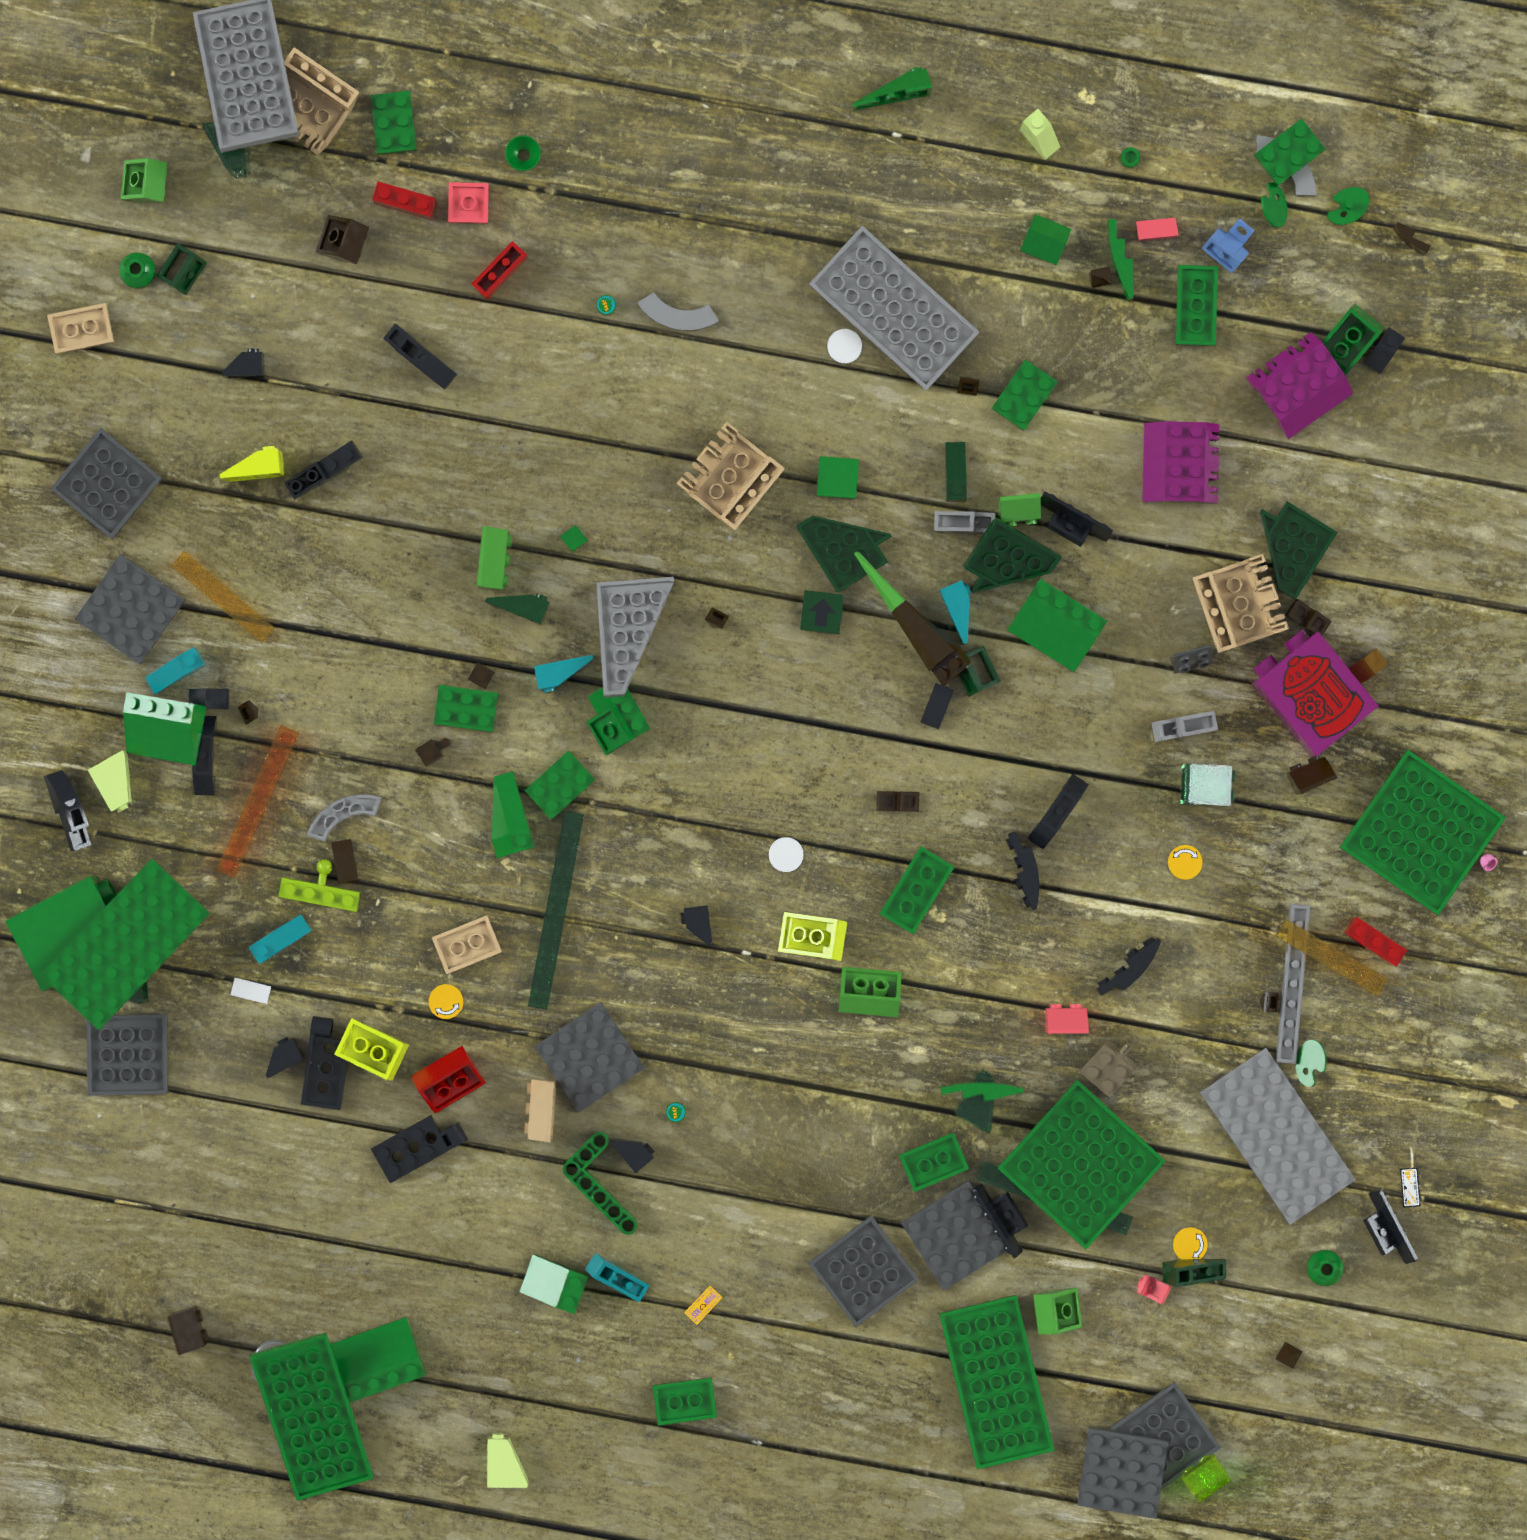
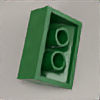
[588,687,651,738]

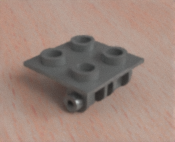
[1170,645,1212,674]

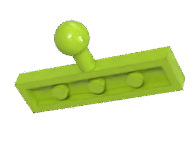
[278,859,361,912]

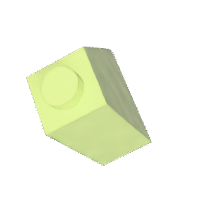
[1020,109,1060,160]
[88,750,132,813]
[487,1433,529,1488]

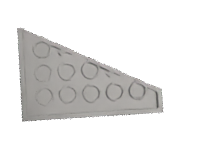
[596,577,674,698]

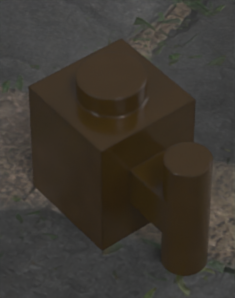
[415,738,451,767]

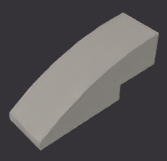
[934,511,997,534]
[1151,711,1218,742]

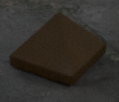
[957,376,980,396]
[705,608,729,629]
[238,700,258,725]
[1260,992,1278,1012]
[1275,1342,1303,1369]

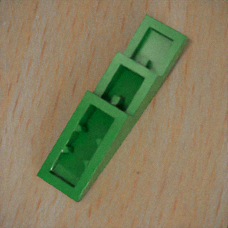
[1107,219,1133,301]
[939,1082,1024,1102]

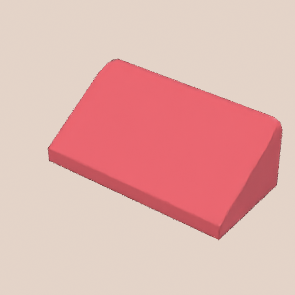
[1136,218,1178,242]

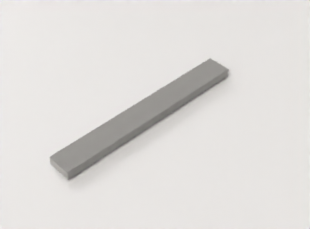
[1275,904,1311,1064]

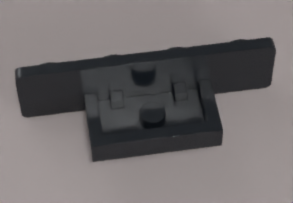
[1041,492,1113,547]
[972,1183,1029,1258]
[1363,1189,1418,1264]

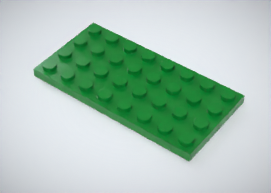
[40,858,211,1030]
[939,1295,1054,1470]
[249,1332,374,1501]

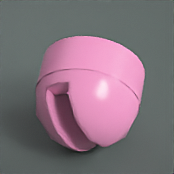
[1480,854,1498,871]

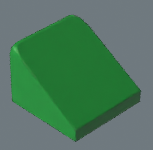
[560,525,588,553]

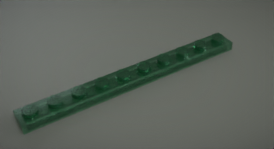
[528,811,584,1010]

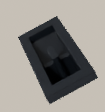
[189,688,229,709]

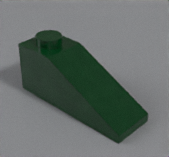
[945,442,967,502]
[485,593,550,625]
[1163,1259,1226,1288]

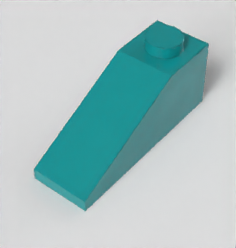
[939,580,971,645]
[145,647,207,695]
[534,655,594,693]
[248,914,312,964]
[585,1253,650,1302]

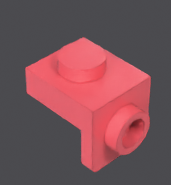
[1137,1275,1172,1304]

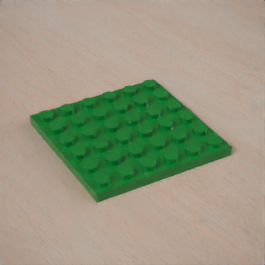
[1339,750,1506,916]
[997,1080,1166,1250]

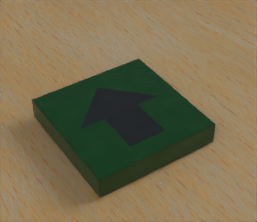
[800,590,844,634]

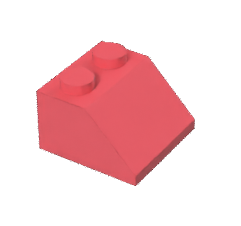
[1045,1004,1089,1034]

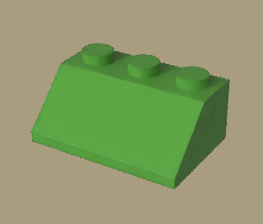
[477,526,512,591]
[838,967,902,1017]

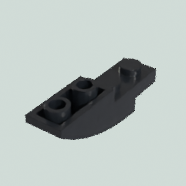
[383,323,457,389]
[284,441,363,500]
[44,770,91,851]
[1006,831,1039,910]
[1096,937,1161,996]

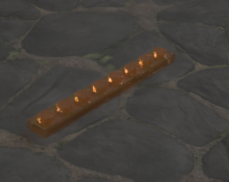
[216,725,300,878]

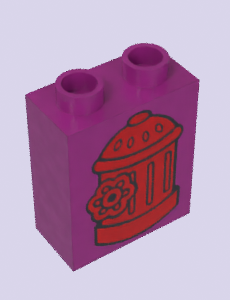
[1251,629,1379,757]

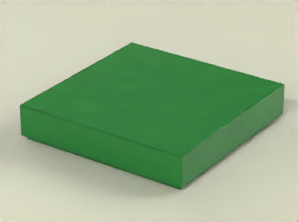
[817,456,859,499]
[586,704,635,756]

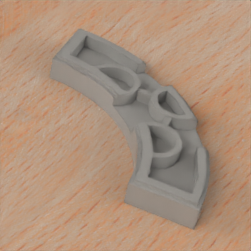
[1256,136,1316,196]
[637,292,719,331]
[306,795,382,842]

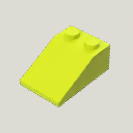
[220,446,285,482]
[778,912,847,961]
[334,1018,409,1081]

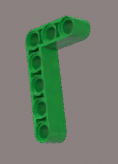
[563,1131,638,1235]

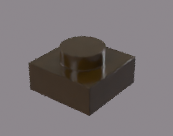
[468,662,495,690]

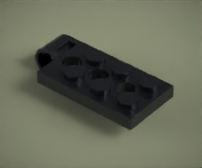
[301,1016,348,1110]
[371,1115,468,1183]

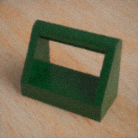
[156,243,207,295]
[958,646,1001,697]

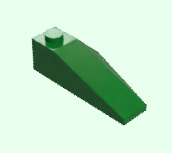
[852,67,932,111]
[491,771,535,858]

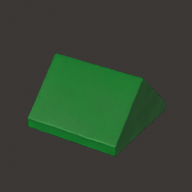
[1020,214,1072,266]

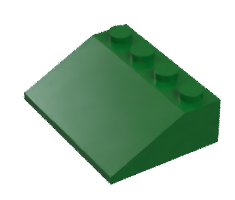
[1007,579,1107,672]
[123,692,206,766]
[331,1317,427,1403]

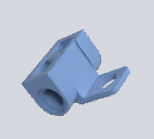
[1202,219,1254,273]

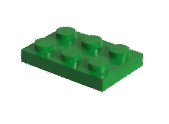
[370,91,417,155]
[1254,118,1326,187]
[991,359,1058,431]
[434,685,498,732]
[524,750,595,820]
[899,1132,969,1192]
[652,1377,717,1426]

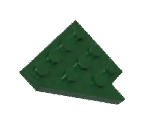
[1260,501,1338,600]
[796,515,892,594]
[963,517,1062,593]

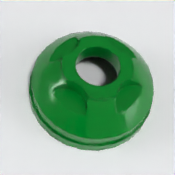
[505,135,541,172]
[119,252,156,289]
[1307,1250,1343,1286]

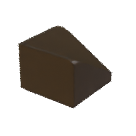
[1089,267,1113,288]

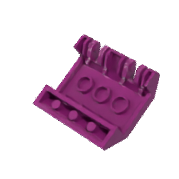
[1246,332,1353,439]
[1142,421,1220,504]

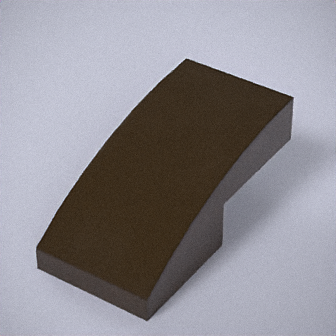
[1393,222,1430,256]
[1285,599,1332,636]
[876,791,920,812]
[331,839,359,884]

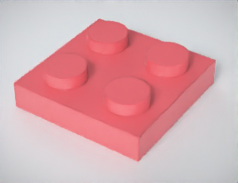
[448,182,489,224]

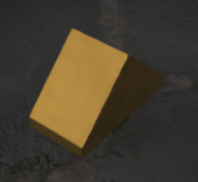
[1348,648,1388,684]

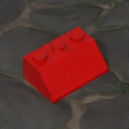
[411,1046,486,1114]

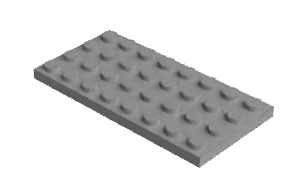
[193,0,299,153]
[809,226,980,391]
[1200,1048,1355,1224]

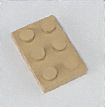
[47,303,115,355]
[432,915,502,974]

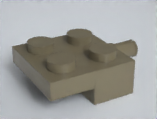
[1079,1040,1137,1097]

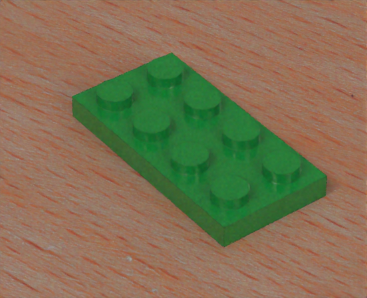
[1175,265,1218,346]
[879,846,954,934]

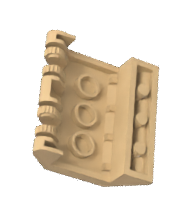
[284,47,360,155]
[676,422,785,530]
[1192,554,1289,653]

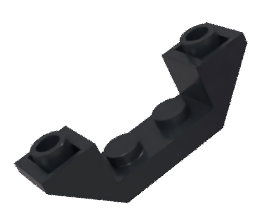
[192,716,217,796]
[1027,773,1089,849]

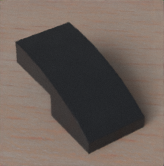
[920,683,954,730]

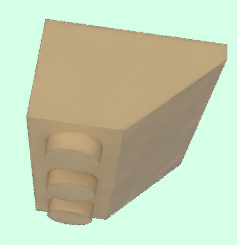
[524,1078,556,1142]

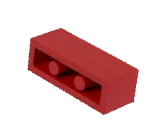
[372,181,437,220]
[471,241,528,301]
[1343,917,1407,967]

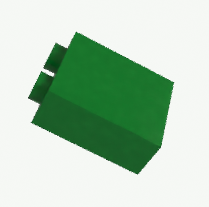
[5,876,117,992]

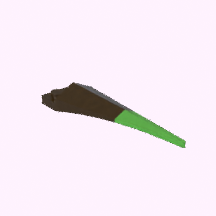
[854,551,972,686]

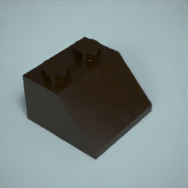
[316,215,369,264]
[1286,755,1338,795]
[167,1306,209,1356]

